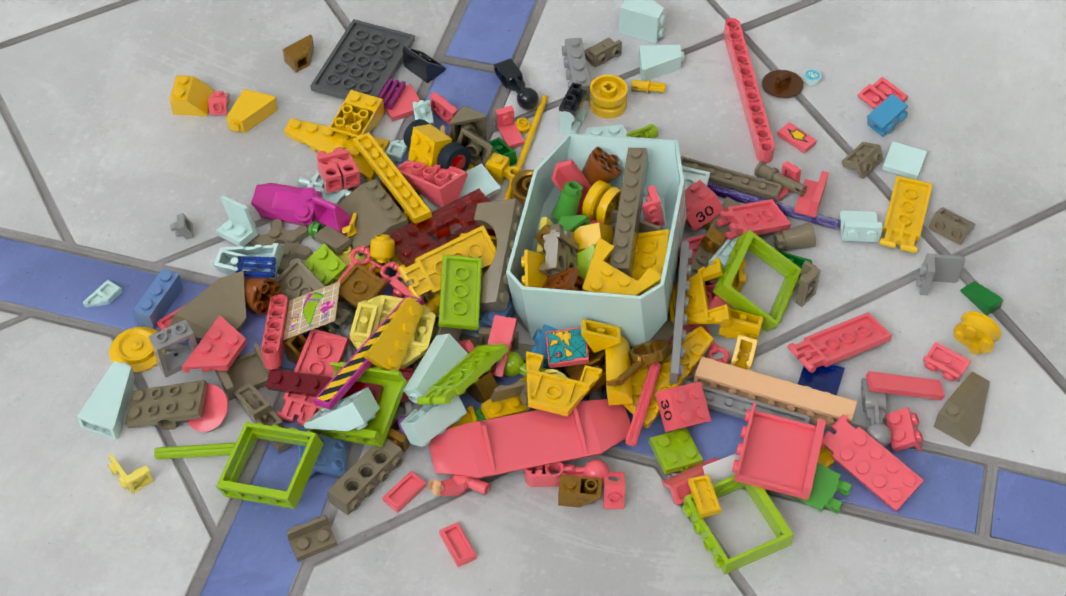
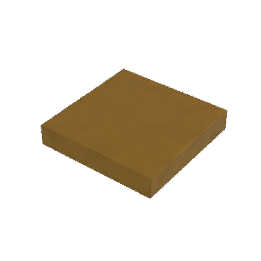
[338,263,387,309]

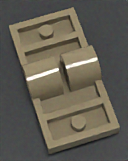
[125,380,208,430]

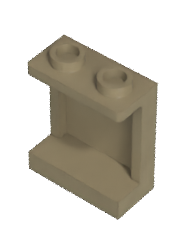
[215,343,270,401]

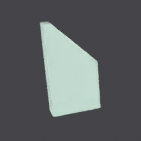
[385,139,409,162]
[83,280,123,307]

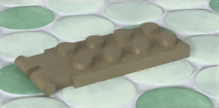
[276,258,352,334]

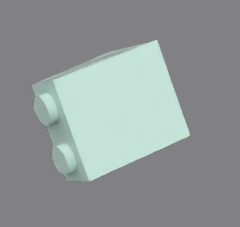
[619,0,666,43]

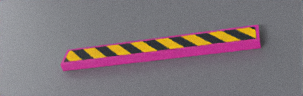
[313,295,424,410]

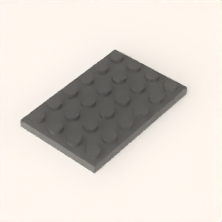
[310,19,415,100]

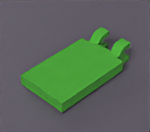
[789,463,852,514]

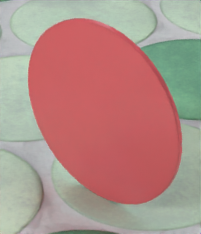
[187,384,228,432]

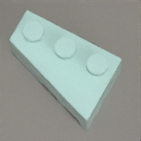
[214,243,284,280]
[400,396,467,447]

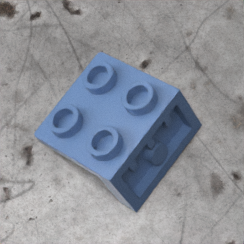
[299,434,347,478]

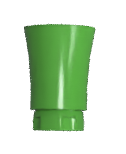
[551,181,583,222]

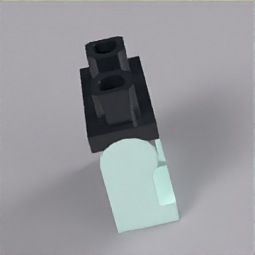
[559,82,587,135]

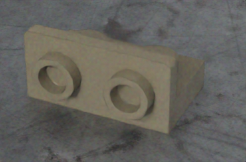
[584,38,622,67]
[842,142,883,178]
[928,207,975,245]
[796,261,821,307]
[286,515,338,562]

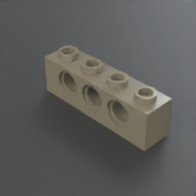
[327,438,403,515]

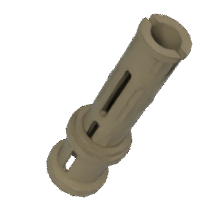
[754,161,807,197]

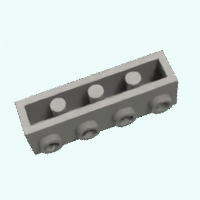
[562,38,590,101]

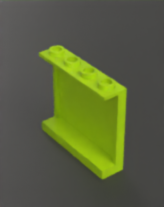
[306,362,408,447]

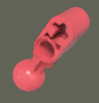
[524,459,610,487]

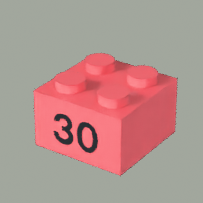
[685,180,725,232]
[655,381,711,432]

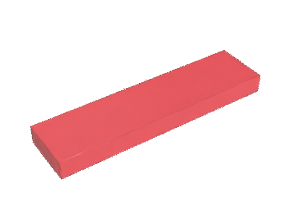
[866,371,945,400]

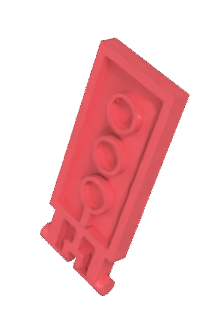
[787,312,892,373]
[276,329,349,426]
[820,414,924,512]

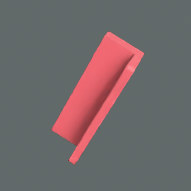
[552,159,592,215]
[794,171,829,218]
[487,315,518,378]
[662,458,720,505]

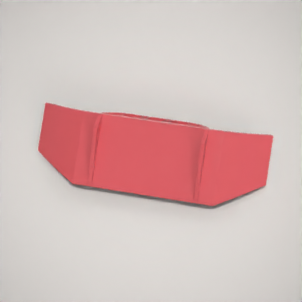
[429,399,631,478]

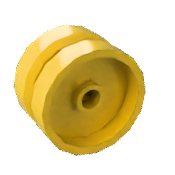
[589,75,628,119]
[582,180,621,225]

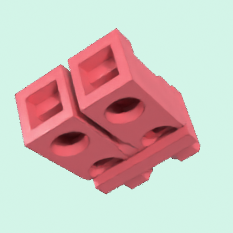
[316,147,360,193]

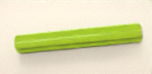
[154,443,235,460]

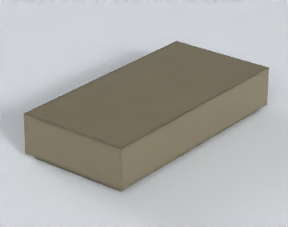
[313,226,352,253]

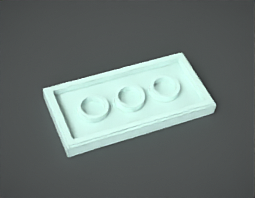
[419,163,501,223]

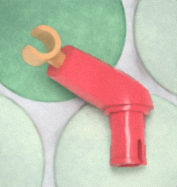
[428,475,490,497]

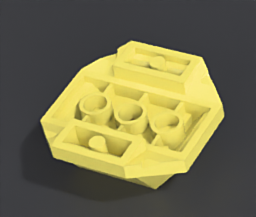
[350,295,436,369]

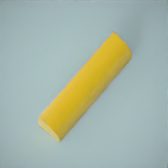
[605,336,633,405]

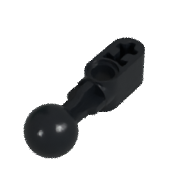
[494,59,539,110]

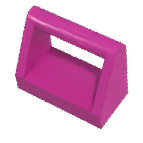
[312,195,351,235]

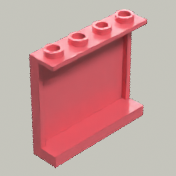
[732,402,826,500]

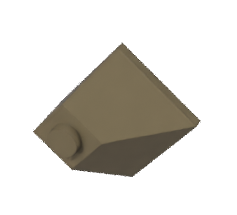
[457,128,493,167]

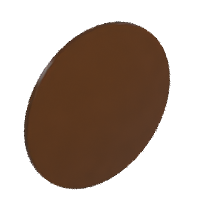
[762,70,804,98]

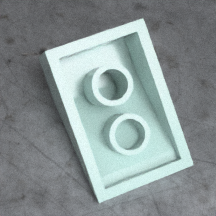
[304,387,380,431]

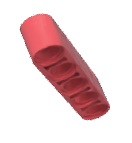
[261,294,289,370]

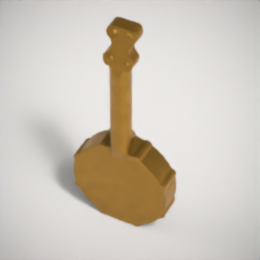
[606,340,672,386]

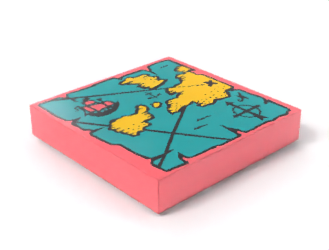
[546,327,589,368]

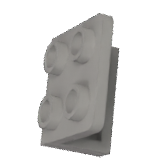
[916,253,965,296]

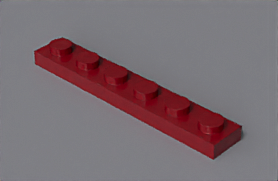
[265,369,383,405]

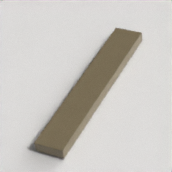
[680,156,783,201]

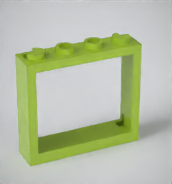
[713,230,802,332]
[216,422,324,510]
[682,475,794,575]

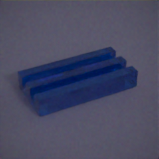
[236,256,277,278]

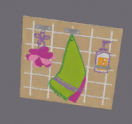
[283,281,340,340]

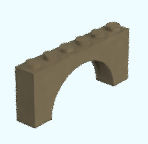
[474,198,524,313]

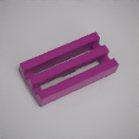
[378,78,406,110]

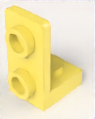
[108,454,154,494]

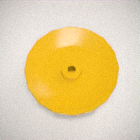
[109,327,166,373]

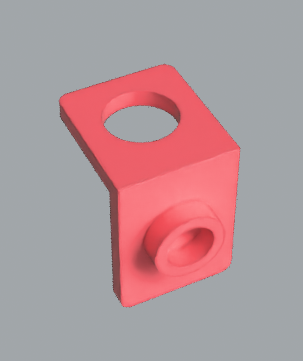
[603,472,625,509]

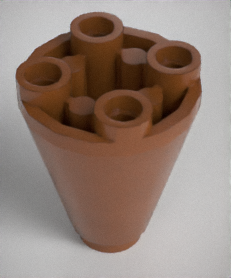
[582,147,622,186]
[244,276,282,315]

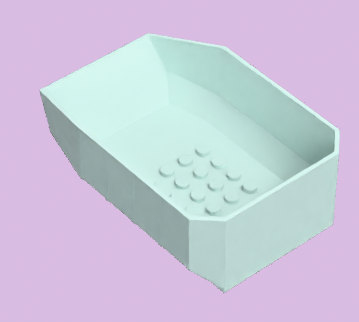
[506,133,687,347]

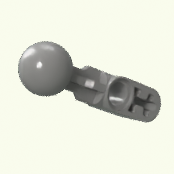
[861,378,892,448]

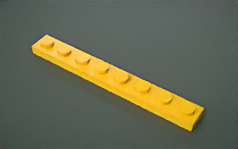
[353,132,432,224]

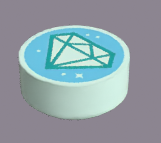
[803,69,821,85]

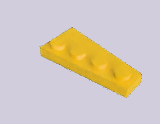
[362,297,425,371]

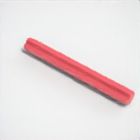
[626,362,661,447]

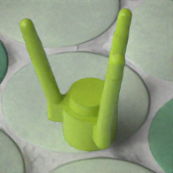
[626,124,659,139]

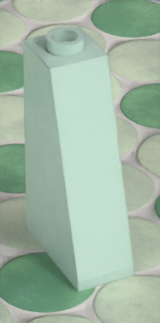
[403,334,468,404]
[77,361,135,440]

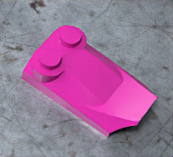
[251,183,323,227]

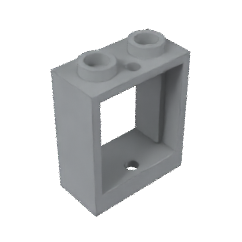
[149,319,197,378]

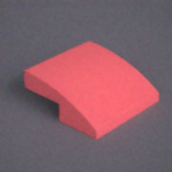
[857,77,908,109]

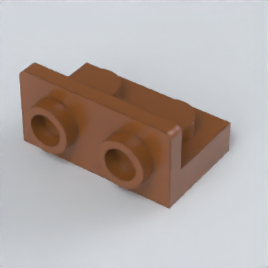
[542,266,580,291]

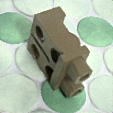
[540,224,579,277]

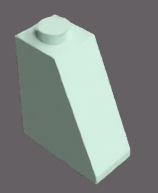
[639,44,684,81]

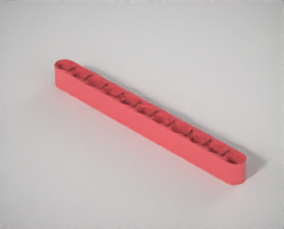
[724,18,775,164]

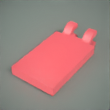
[716,199,791,240]

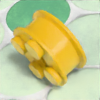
[954,311,1002,354]

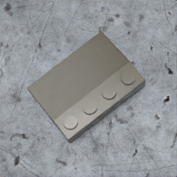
[338,179,410,257]

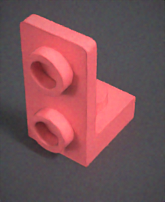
[495,105,524,148]

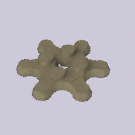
[248,219,313,275]

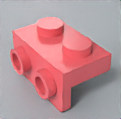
[923,342,971,382]
[885,407,923,452]

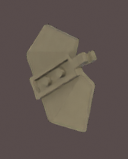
[167,271,247,340]

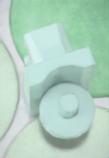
[412,100,434,126]

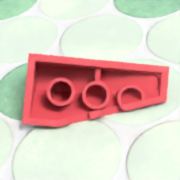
[397,161,468,208]

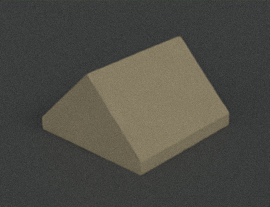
[450,105,487,143]

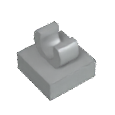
[170,213,193,239]

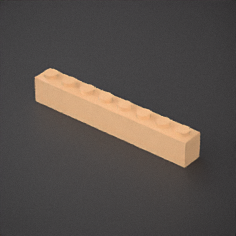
[694,357,857,427]

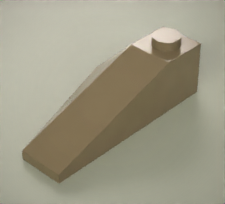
[933,372,990,447]

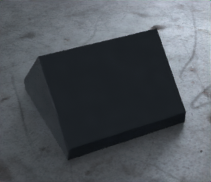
[402,46,446,83]

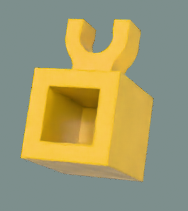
[485,152,520,184]

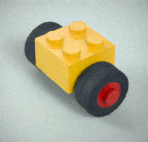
[403,119,471,171]

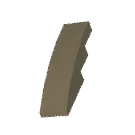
[233,383,294,454]

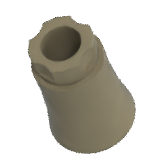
[773,222,816,251]

